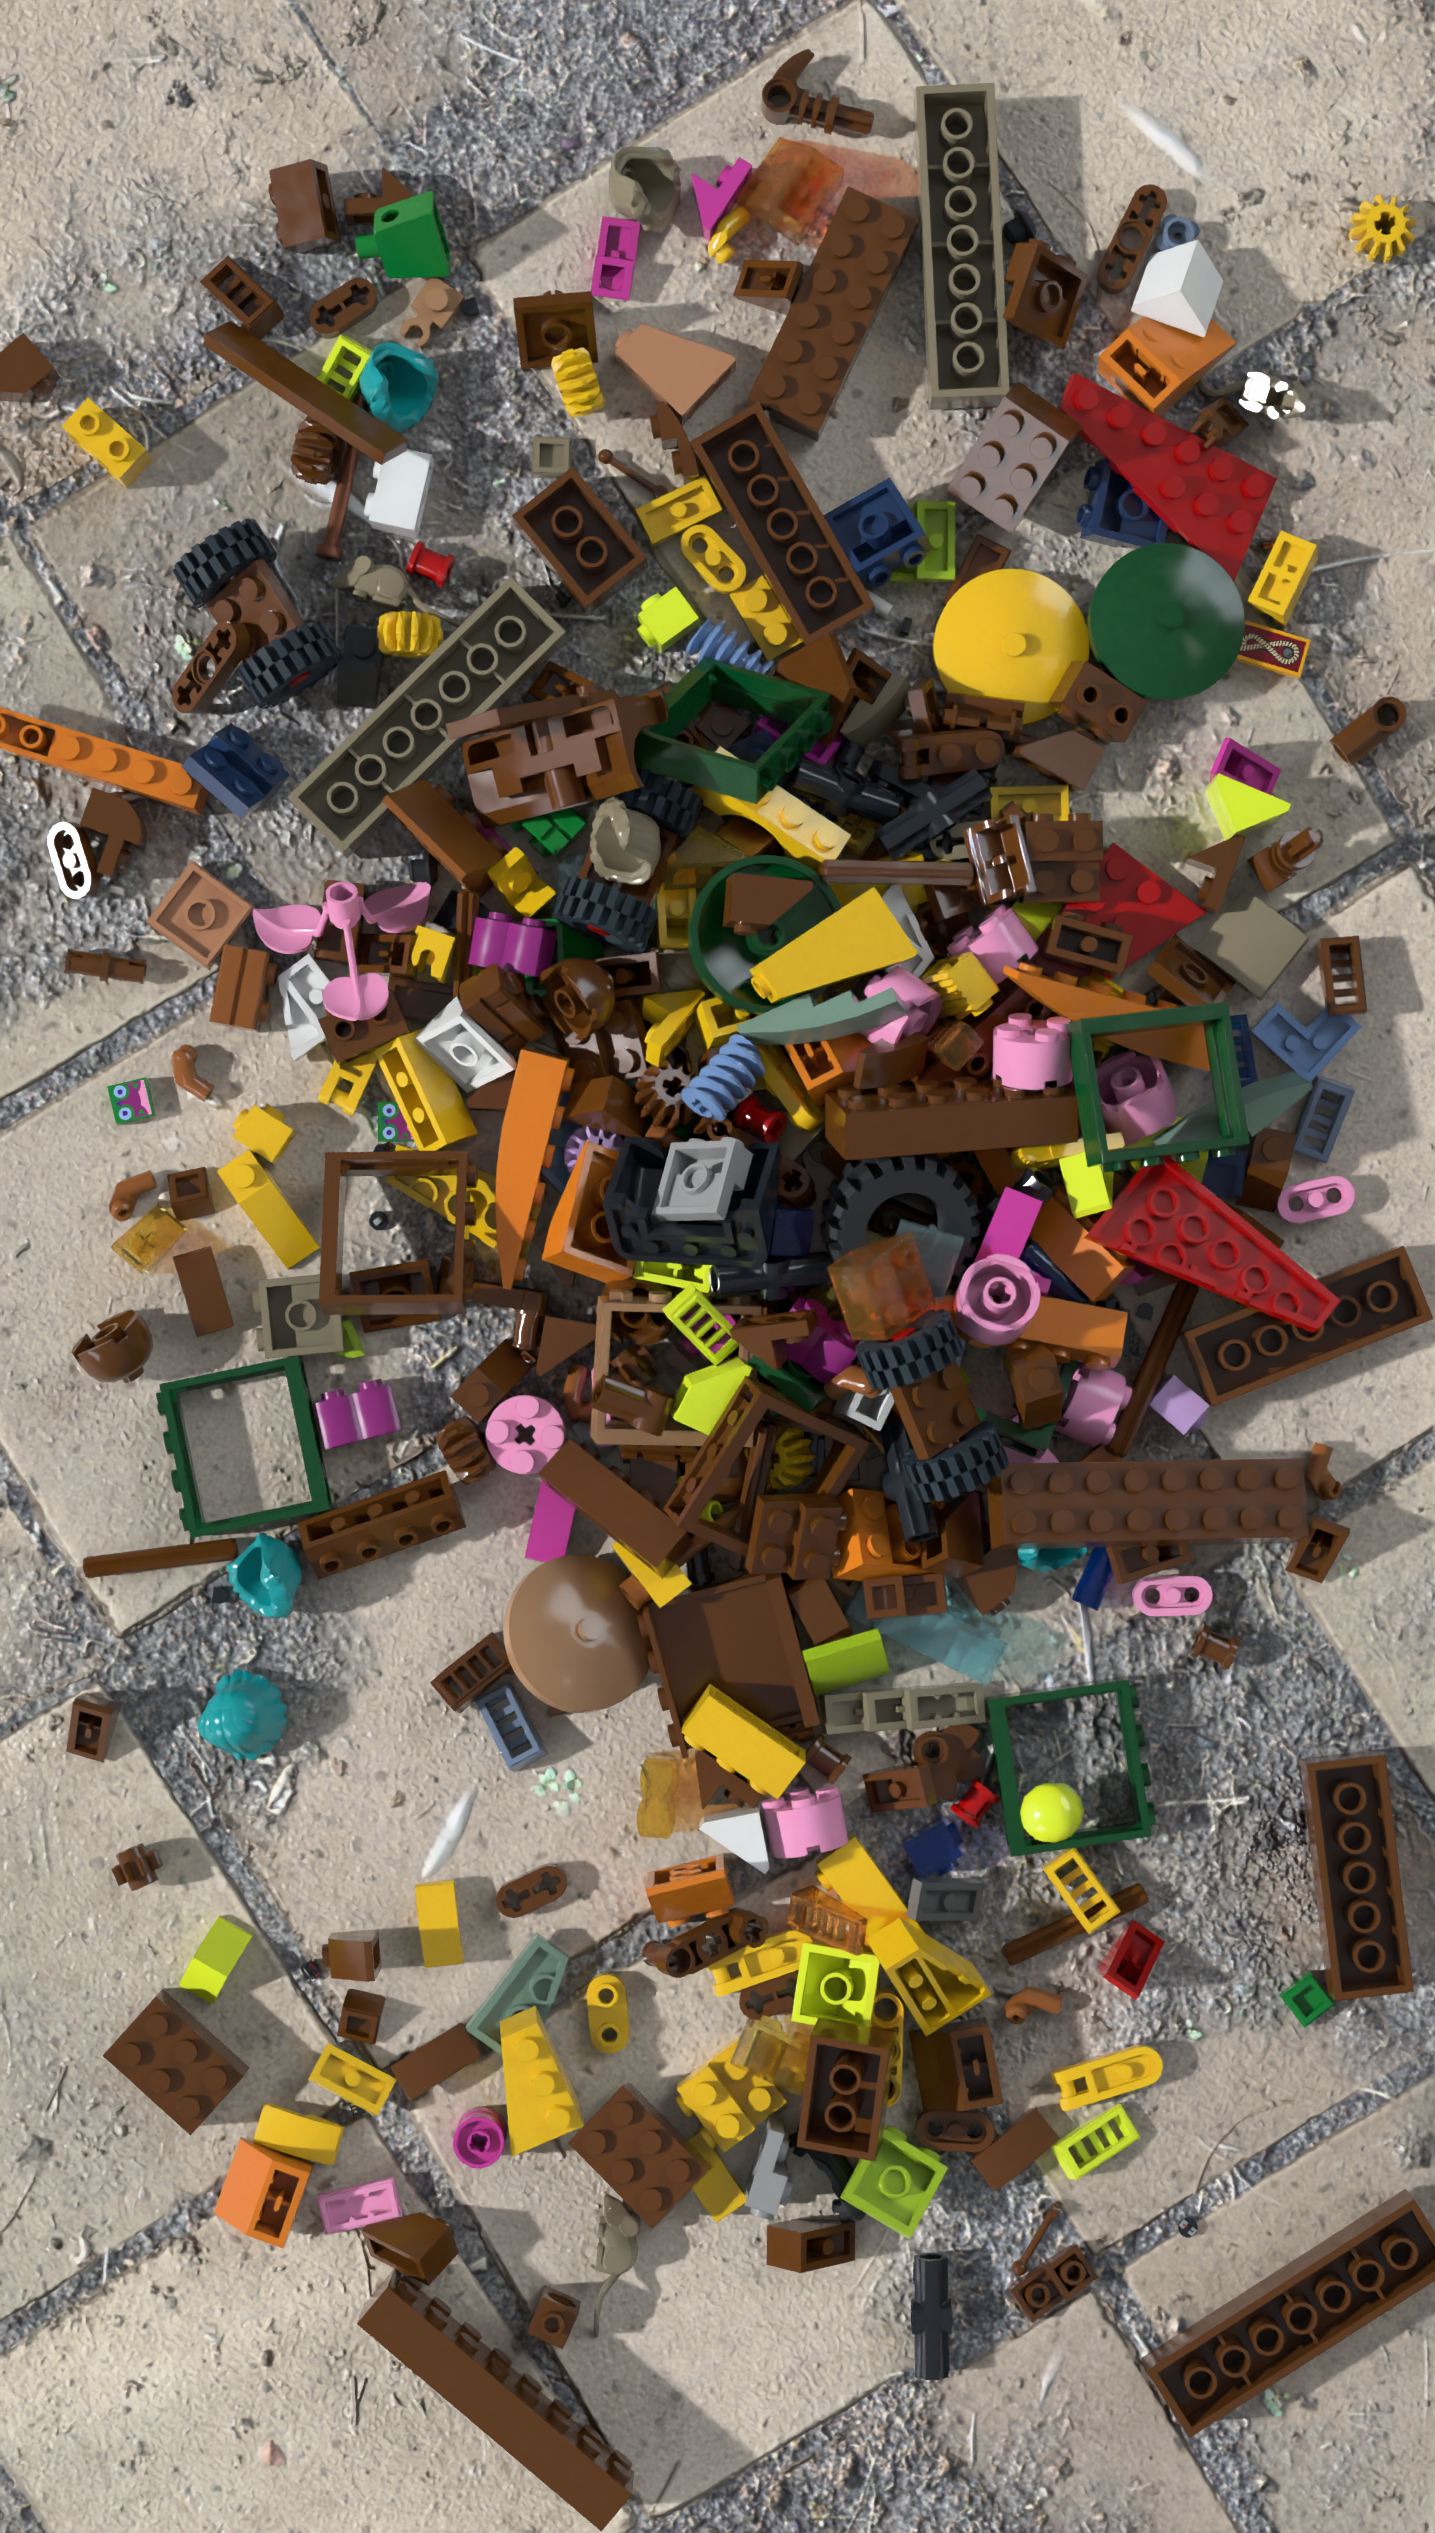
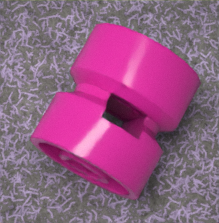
[453,2106,507,2169]

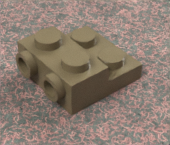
[253,1274,345,1359]

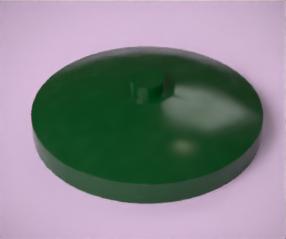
[1087,543,1245,702]
[687,855,842,1015]

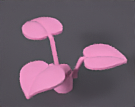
[253,882,431,1021]

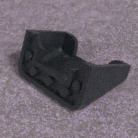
[602,1137,782,1267]

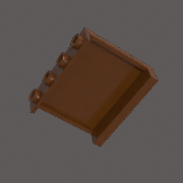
[637,1573,820,1759]

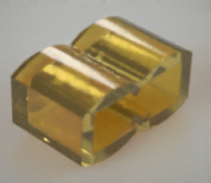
[636,1753,679,1839]
[730,2015,810,2096]

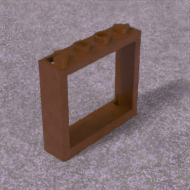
[319,1151,478,1315]
[663,1376,871,1575]

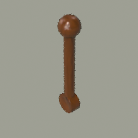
[598,449,668,499]
[1012,2202,1061,2276]

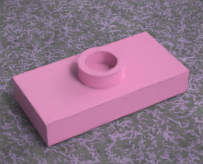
[316,2176,403,2235]

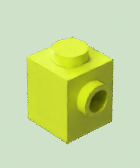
[637,587,699,652]

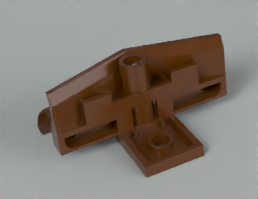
[446,683,669,829]

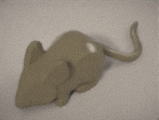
[1197,371,1309,419]
[331,556,462,627]
[594,2194,641,2338]

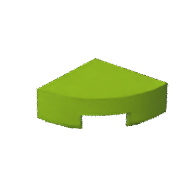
[331,1319,366,1358]

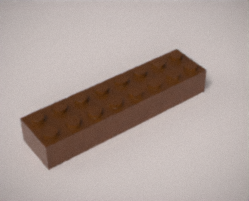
[987,1458,1309,1550]
[1141,2189,1435,2438]
[357,2269,634,2532]

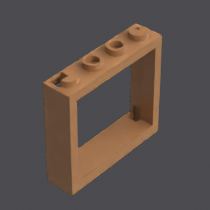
[590,1290,762,1447]

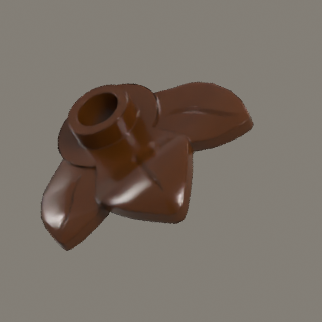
[913,1724,987,1802]

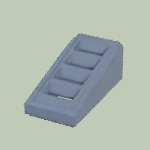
[1293,1074,1355,1164]
[475,1682,548,1772]

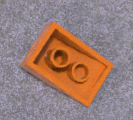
[542,1141,635,1283]
[645,1854,735,1927]

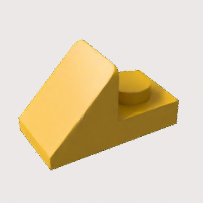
[487,847,556,921]
[653,870,696,948]
[642,989,705,1067]

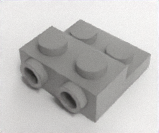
[652,1137,753,1221]
[745,2114,793,2220]

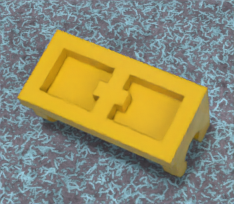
[1248,531,1318,627]
[411,925,456,985]

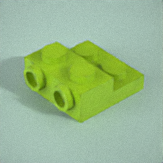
[840,2125,948,2239]

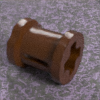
[1190,1624,1240,1670]
[804,1734,852,1785]

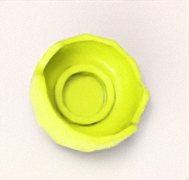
[1020,1783,1084,1843]

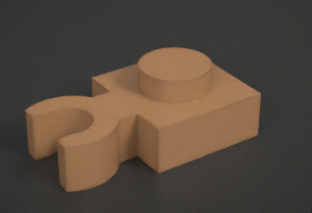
[400,277,465,350]

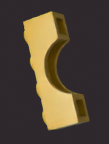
[691,746,851,877]

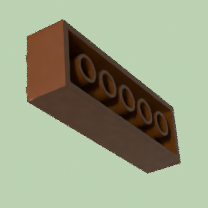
[748,186,919,442]
[690,402,875,647]
[825,1075,1078,1160]
[1179,1246,1433,1406]
[1299,1750,1414,2001]

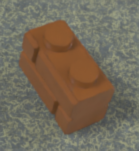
[209,944,279,1032]

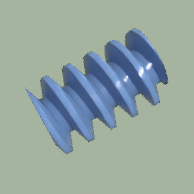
[686,616,775,675]
[681,1034,766,1121]

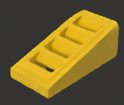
[1041,1848,1121,1934]

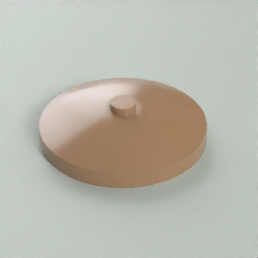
[503,1555,653,1713]

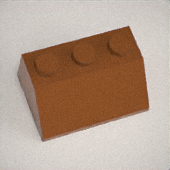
[381,779,508,900]

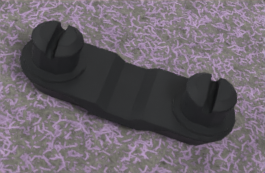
[788,2124,866,2223]

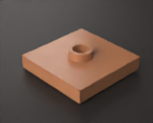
[145,860,256,970]

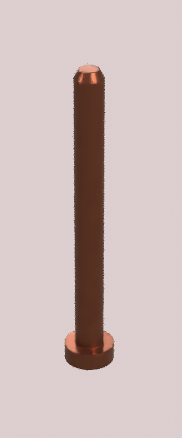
[315,391,369,562]

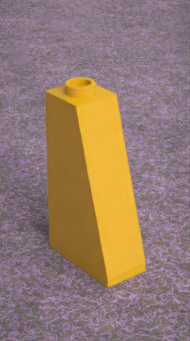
[749,887,919,1004]

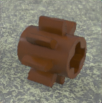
[610,1344,658,1387]
[111,1843,163,1891]

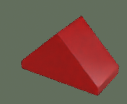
[1097,1919,1165,2000]

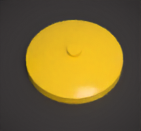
[933,569,1090,726]

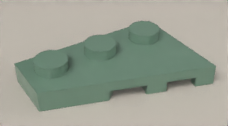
[465,1932,569,2056]

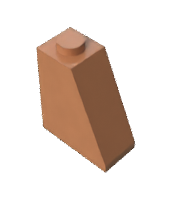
[614,323,736,426]

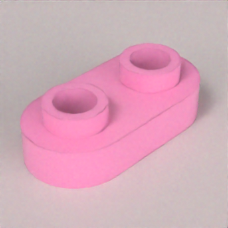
[1276,1176,1355,1224]
[1132,1575,1213,1616]

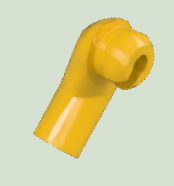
[708,206,750,264]

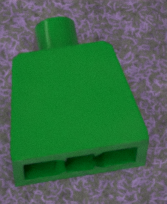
[355,191,451,278]

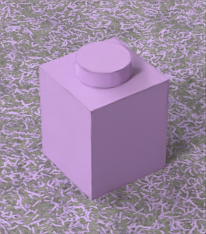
[1148,1374,1210,1435]

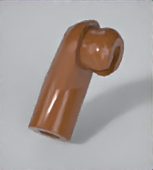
[170,1044,215,1102]
[109,1170,157,1221]
[563,1364,592,1423]
[824,1365,883,1401]
[1305,1442,1342,1500]
[1005,1987,1063,2025]

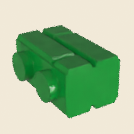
[508,807,589,860]

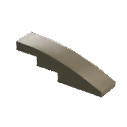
[820,1683,986,1735]

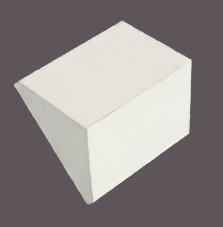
[1131,240,1223,337]
[413,996,517,1093]
[699,1803,770,1874]

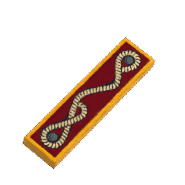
[1235,620,1311,679]

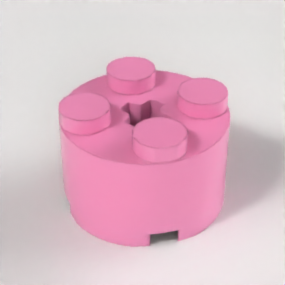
[947,903,1039,984]
[858,965,943,1045]
[993,1013,1073,1090]
[1096,1051,1177,1145]
[954,1254,1040,1345]
[1054,1361,1132,1448]
[485,1395,567,1474]
[761,1786,848,1858]

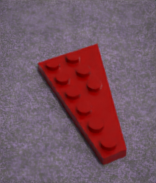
[1057,373,1277,582]
[1023,842,1206,1018]
[1084,1157,1341,1333]

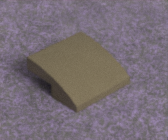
[1195,888,1309,1001]

